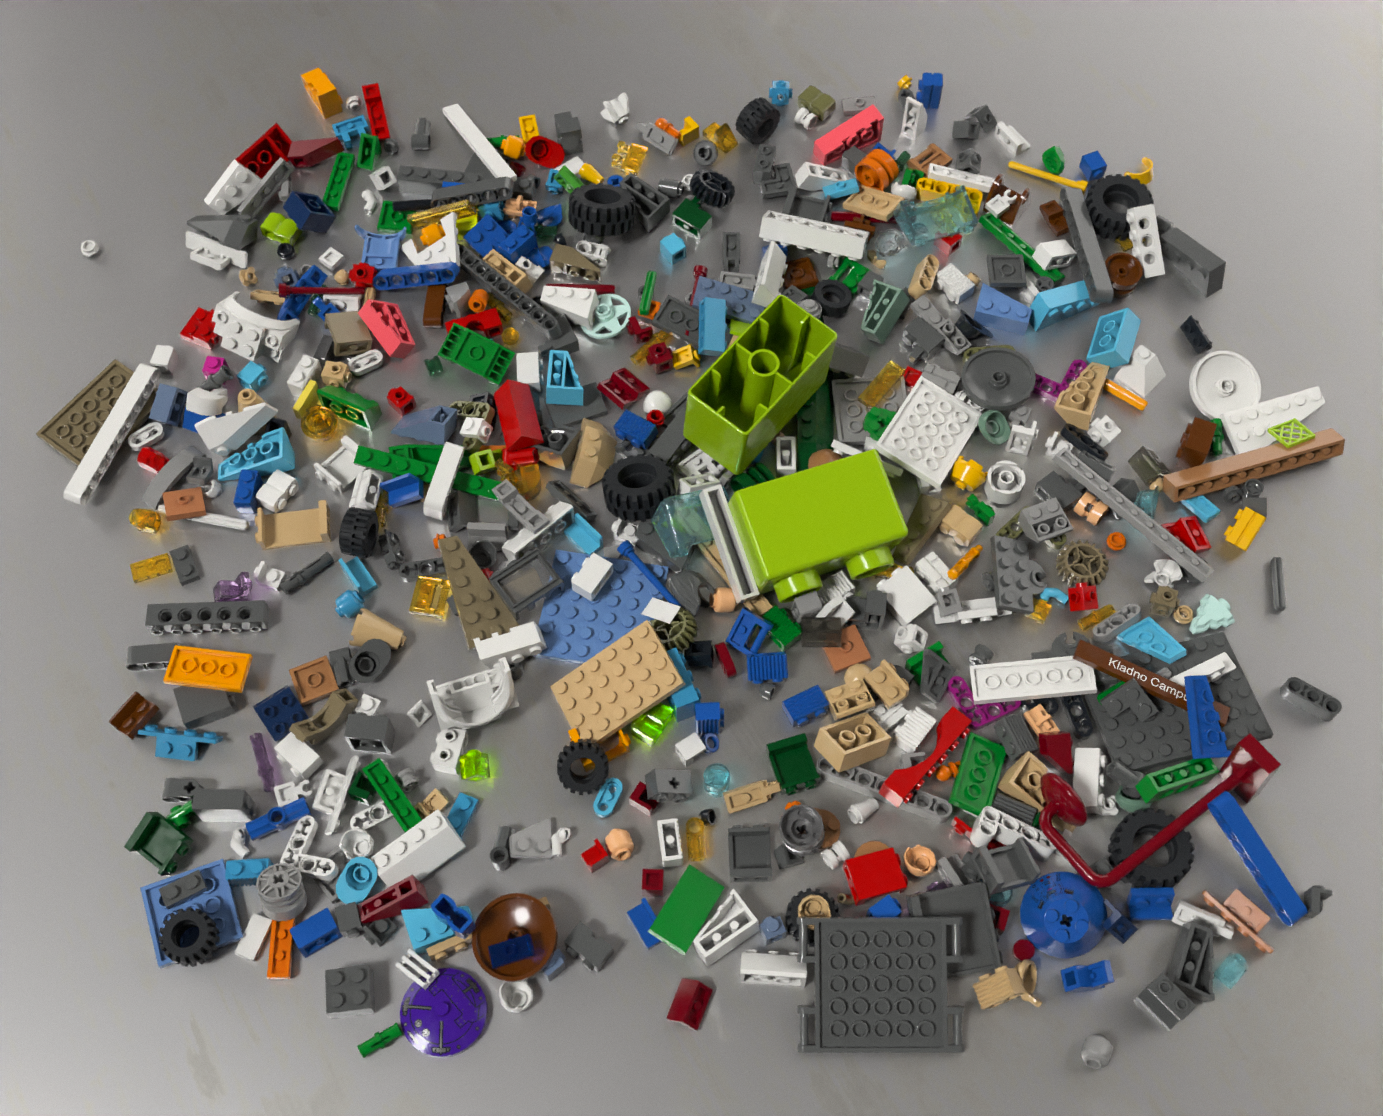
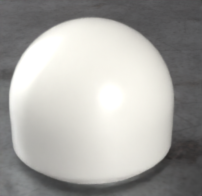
[203,479,222,499]

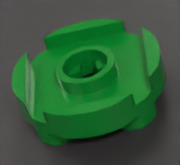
[863,407,896,441]

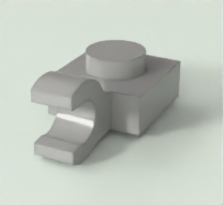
[1008,405,1032,432]

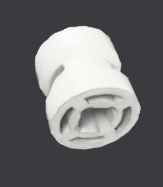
[794,107,818,130]
[821,841,850,870]

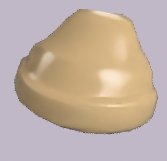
[1014,959,1042,1007]

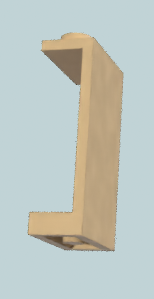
[255,500,331,550]

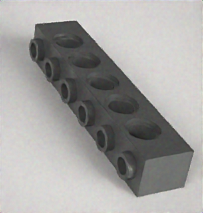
[145,600,270,635]

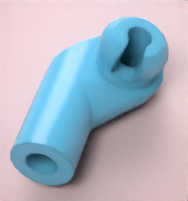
[1040,588,1069,605]

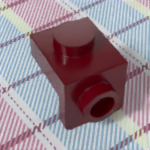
[627,316,653,344]

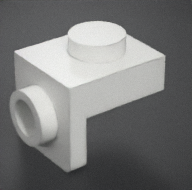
[459,417,493,443]

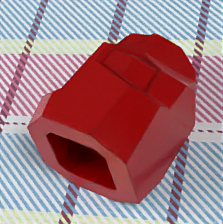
[137,447,170,474]

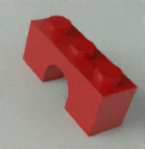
[445,308,504,339]

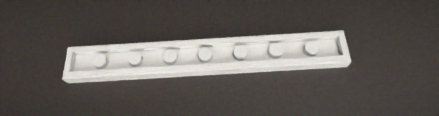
[442,103,517,182]

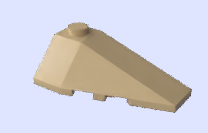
[1054,362,1110,431]
[997,751,1076,832]

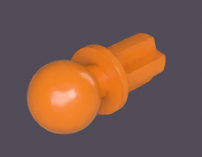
[655,118,681,139]
[935,760,961,781]

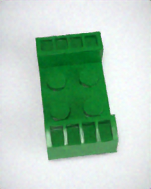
[437,323,515,386]

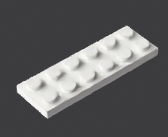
[970,656,1097,705]

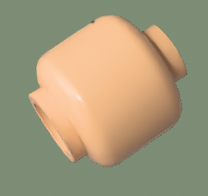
[709,587,738,613]
[604,828,634,861]

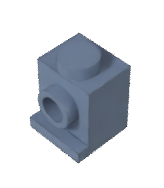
[759,916,787,946]

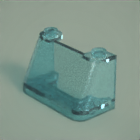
[893,185,978,247]
[651,486,729,558]

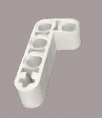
[423,442,465,520]
[970,806,1056,862]

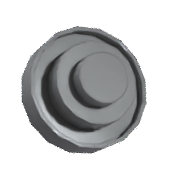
[797,299,822,319]

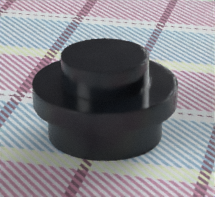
[277,243,295,260]

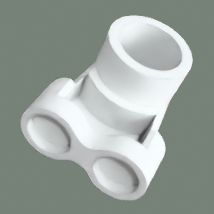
[515,256,545,285]

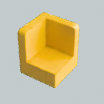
[678,116,699,147]

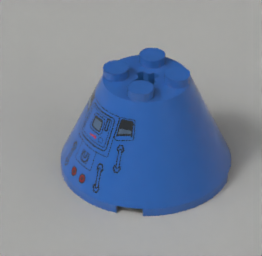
[1020,871,1107,958]

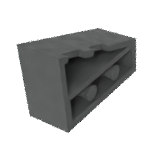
[619,172,670,232]

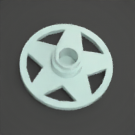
[580,294,632,339]

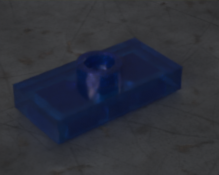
[488,934,536,969]

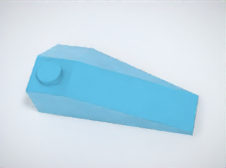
[218,427,295,481]

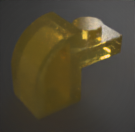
[510,464,542,502]

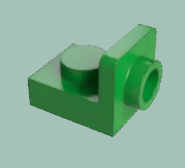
[901,167,924,188]

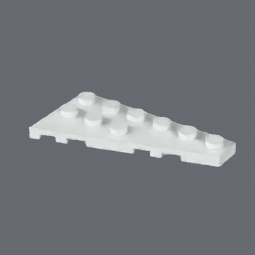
[1220,386,1325,455]

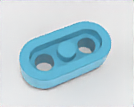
[593,778,623,818]

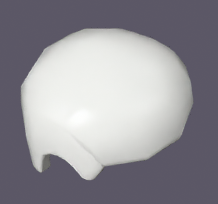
[891,182,917,203]
[643,390,672,414]
[340,828,374,860]
[499,981,533,1013]

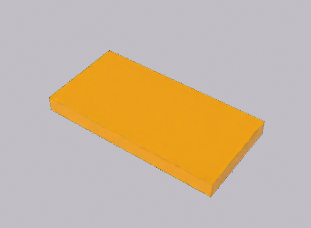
[163,645,253,693]

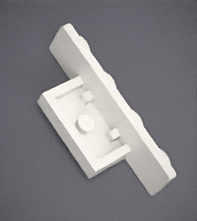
[185,231,248,270]
[933,597,1012,624]
[1168,652,1236,687]
[312,755,360,836]

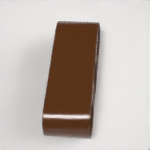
[423,283,448,328]

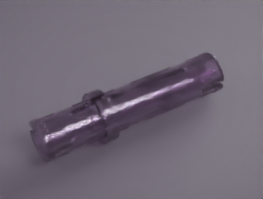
[249,733,277,792]

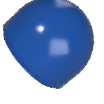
[700,733,719,753]

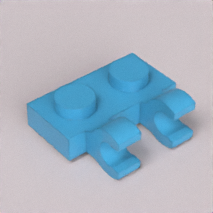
[332,115,370,150]

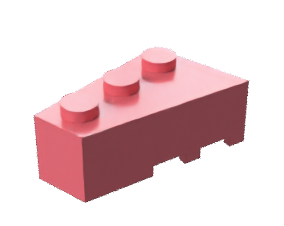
[358,299,415,359]

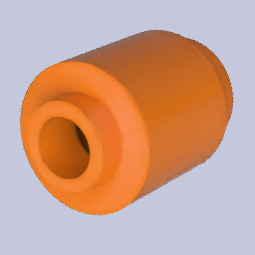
[468,289,489,312]

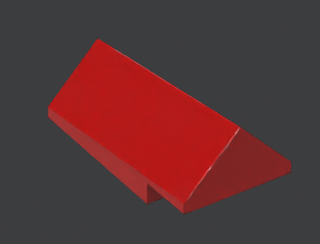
[228,123,292,179]
[494,379,544,452]

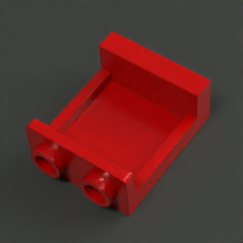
[842,847,908,906]

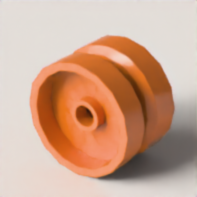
[855,149,899,191]

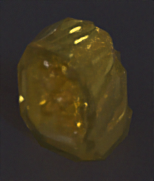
[128,508,161,534]

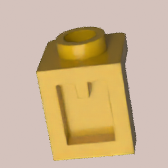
[672,344,701,370]

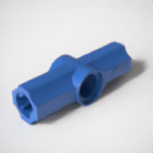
[246,797,311,841]

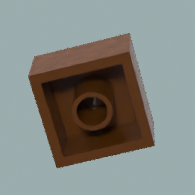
[1175,417,1217,469]

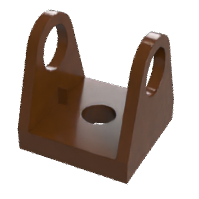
[983,174,1031,226]

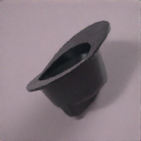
[954,310,993,340]

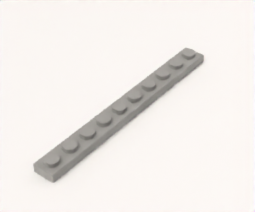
[1052,447,1215,583]

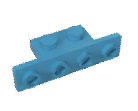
[138,724,223,761]

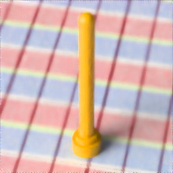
[1008,161,1088,195]

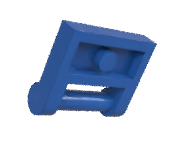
[725,607,774,655]

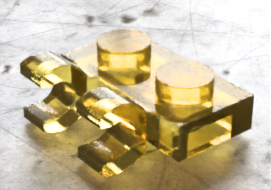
[611,141,648,176]

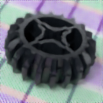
[689,169,735,208]

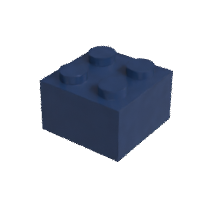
[283,191,336,233]

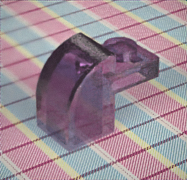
[213,572,252,602]

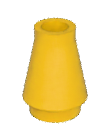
[578,163,604,184]

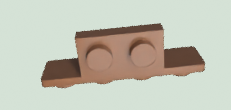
[1202,888,1274,954]

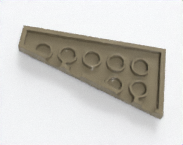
[438,536,520,650]

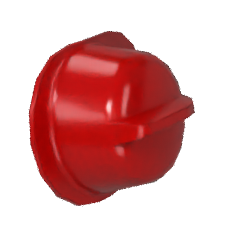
[525,136,565,168]

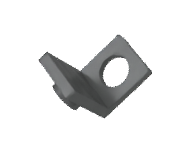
[965,105,997,133]

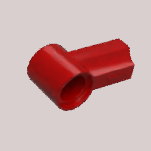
[501,447,539,472]

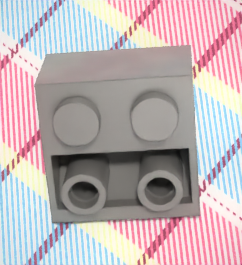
[1017,497,1073,543]

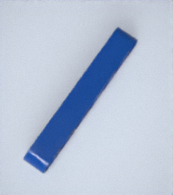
[1207,791,1308,927]

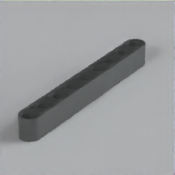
[1060,187,1114,303]
[458,244,562,340]

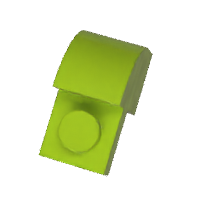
[468,449,502,476]

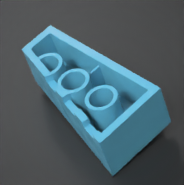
[1029,280,1100,332]

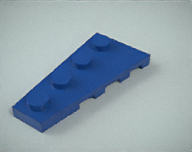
[1184,675,1231,759]

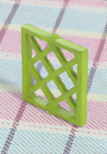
[1267,418,1315,448]

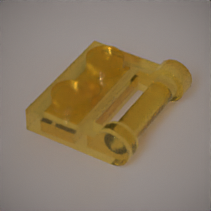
[409,576,451,620]

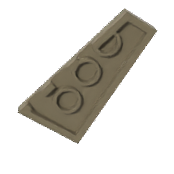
[892,493,952,565]

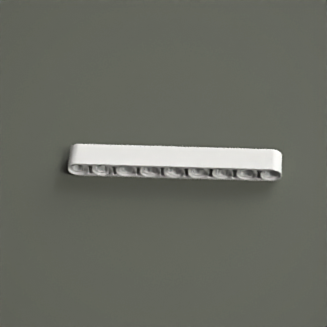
[64,363,161,505]

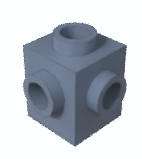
[273,266,300,289]

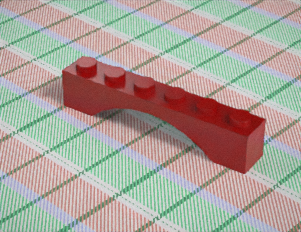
[879,706,972,808]

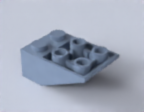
[391,405,457,445]

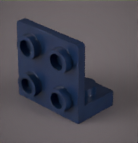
[253,685,309,742]

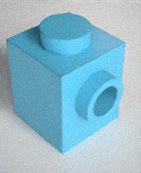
[660,233,686,265]
[237,361,269,392]

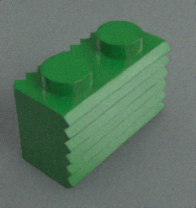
[758,605,802,652]

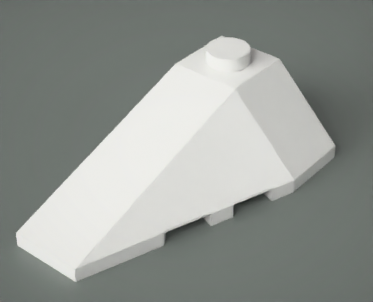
[195,402,278,457]

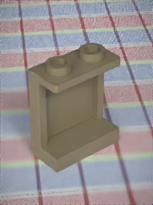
[324,311,372,356]

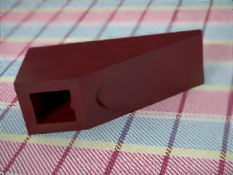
[288,137,345,168]

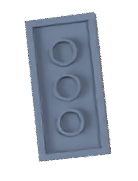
[692,276,765,324]

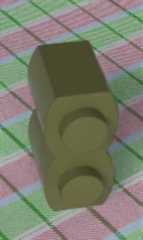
[797,85,836,121]

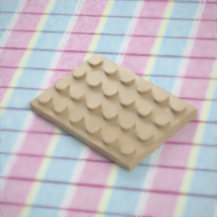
[550,620,686,744]

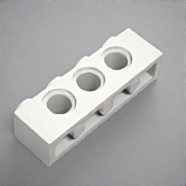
[1126,204,1165,279]

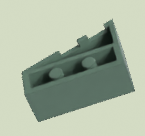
[860,279,910,345]

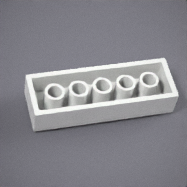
[759,210,870,261]

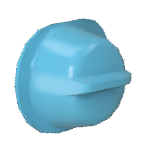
[336,856,378,904]

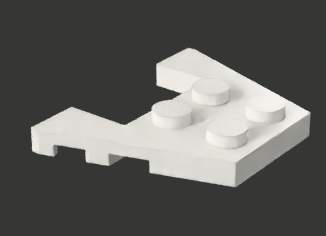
[400,212,460,277]

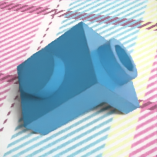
[545,169,564,194]

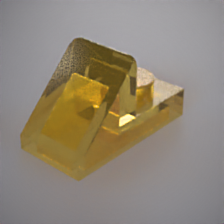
[703,122,738,154]

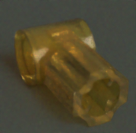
[685,817,707,862]

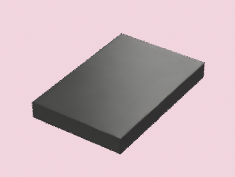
[651,295,699,348]
[544,382,608,428]

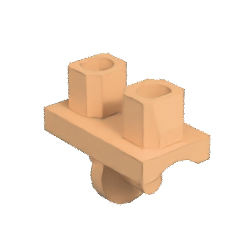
[503,195,537,219]
[1023,704,1060,737]

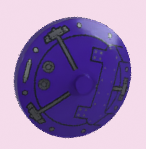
[400,968,488,1058]

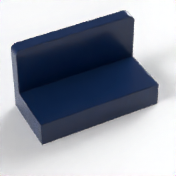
[1102,899,1138,944]

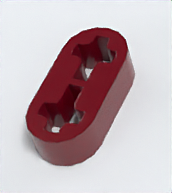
[714,642,737,679]

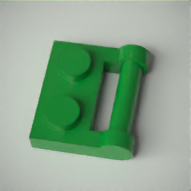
[829,256,872,298]

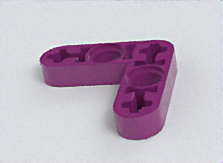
[1033,359,1087,402]
[947,676,1021,730]

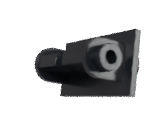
[1180,315,1212,355]

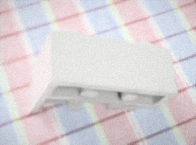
[204,159,262,215]
[540,286,599,331]
[473,621,547,669]
[693,888,760,967]

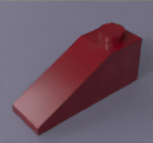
[357,875,429,923]

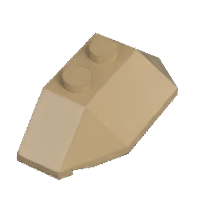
[570,418,617,488]

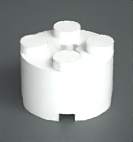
[984,461,1026,504]

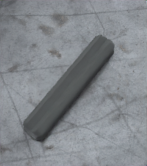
[1271,557,1286,611]

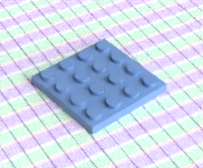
[140,859,243,969]

